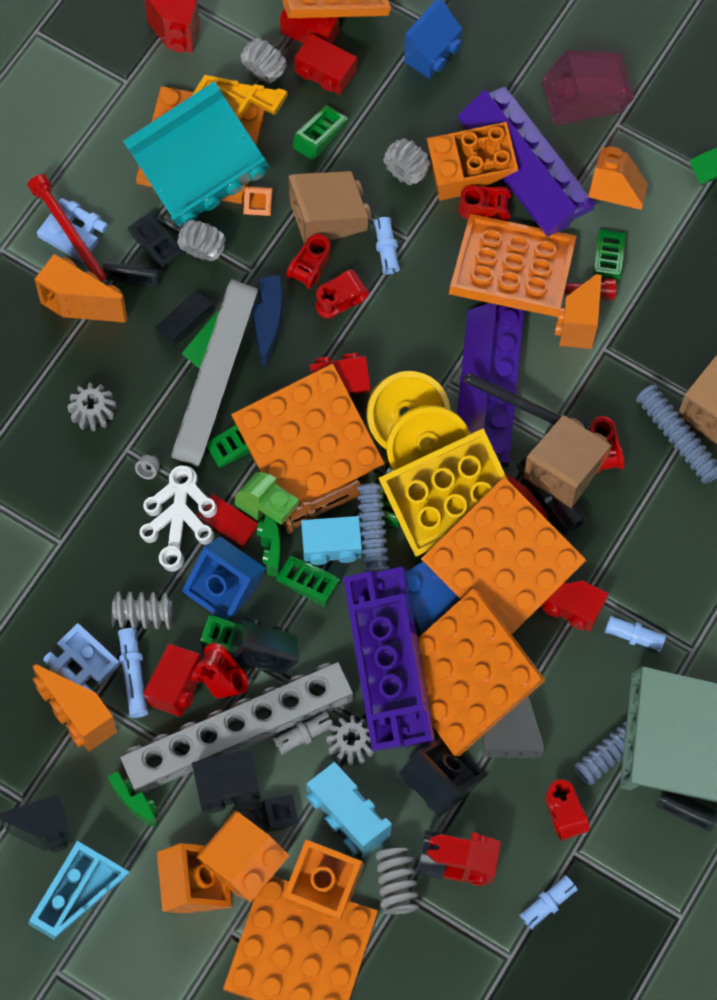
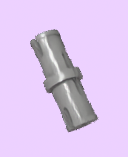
[273,711,333,755]

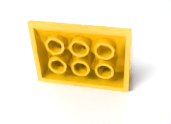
[379,429,508,557]

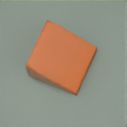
[243,186,273,216]

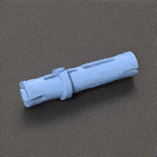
[118,628,148,718]

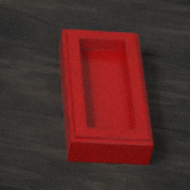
[196,493,258,549]

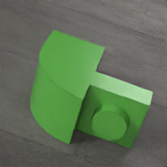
[235,472,299,525]

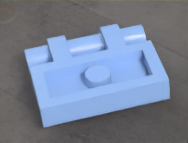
[37,198,108,263]
[43,623,120,691]

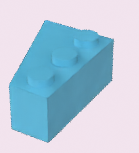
[305,762,392,860]
[28,841,130,940]

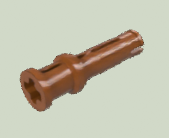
[282,479,360,534]

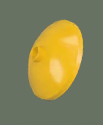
[367,371,450,450]
[386,405,470,470]

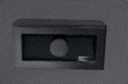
[102,261,162,287]
[155,292,214,346]
[656,791,717,832]

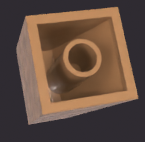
[288,171,371,244]
[679,355,717,445]
[524,415,612,508]

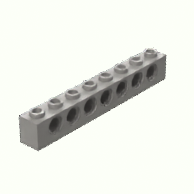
[120,662,353,794]

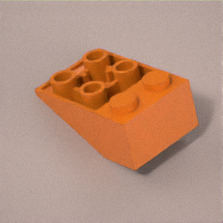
[427,122,518,201]
[34,254,128,323]
[32,664,117,752]

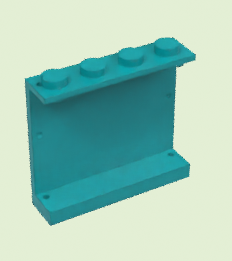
[123,81,270,227]

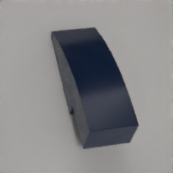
[252,275,282,366]

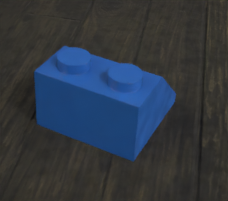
[404,0,463,79]
[181,537,266,622]
[406,562,460,635]

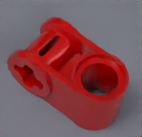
[458,185,511,221]
[286,234,331,290]
[316,270,369,318]
[589,416,624,474]
[195,643,248,699]
[545,779,590,841]

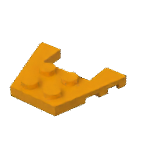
[191,75,288,120]

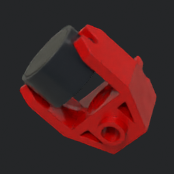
[417,830,501,886]

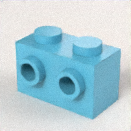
[301,516,362,565]

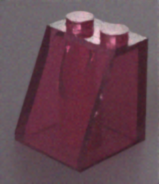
[541,50,634,125]

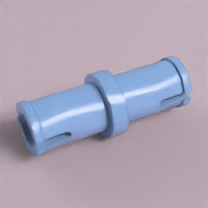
[374,217,400,274]
[604,615,666,652]
[519,875,578,930]

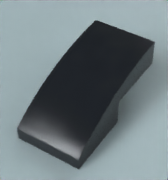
[128,212,184,269]
[231,794,299,833]

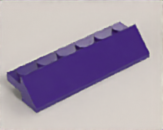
[457,87,596,237]
[457,303,524,467]
[343,567,435,751]

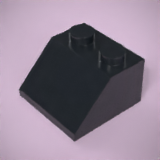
[229,618,299,675]
[399,737,487,816]
[191,749,260,813]
[0,794,74,853]

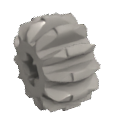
[240,38,287,83]
[383,138,431,185]
[177,220,226,261]
[67,382,116,432]
[326,715,373,767]

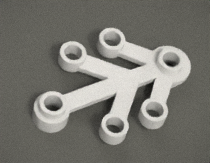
[140,466,217,572]

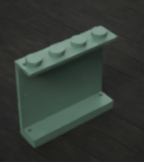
[620,667,717,809]

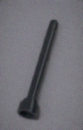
[464,373,590,431]

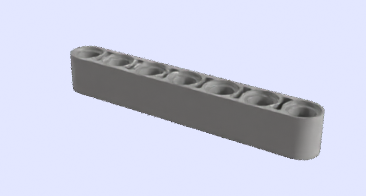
[171,279,258,467]

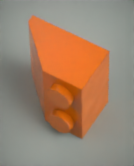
[588,146,648,210]
[555,275,601,349]
[197,811,290,902]
[283,840,365,919]
[157,843,232,913]

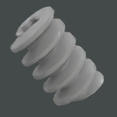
[112,591,173,630]
[376,848,419,914]

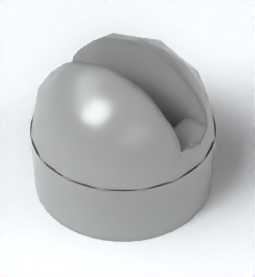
[135,454,160,479]

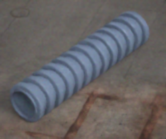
[636,385,717,484]
[357,483,389,573]
[574,721,626,785]

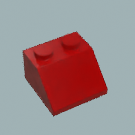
[145,0,200,53]

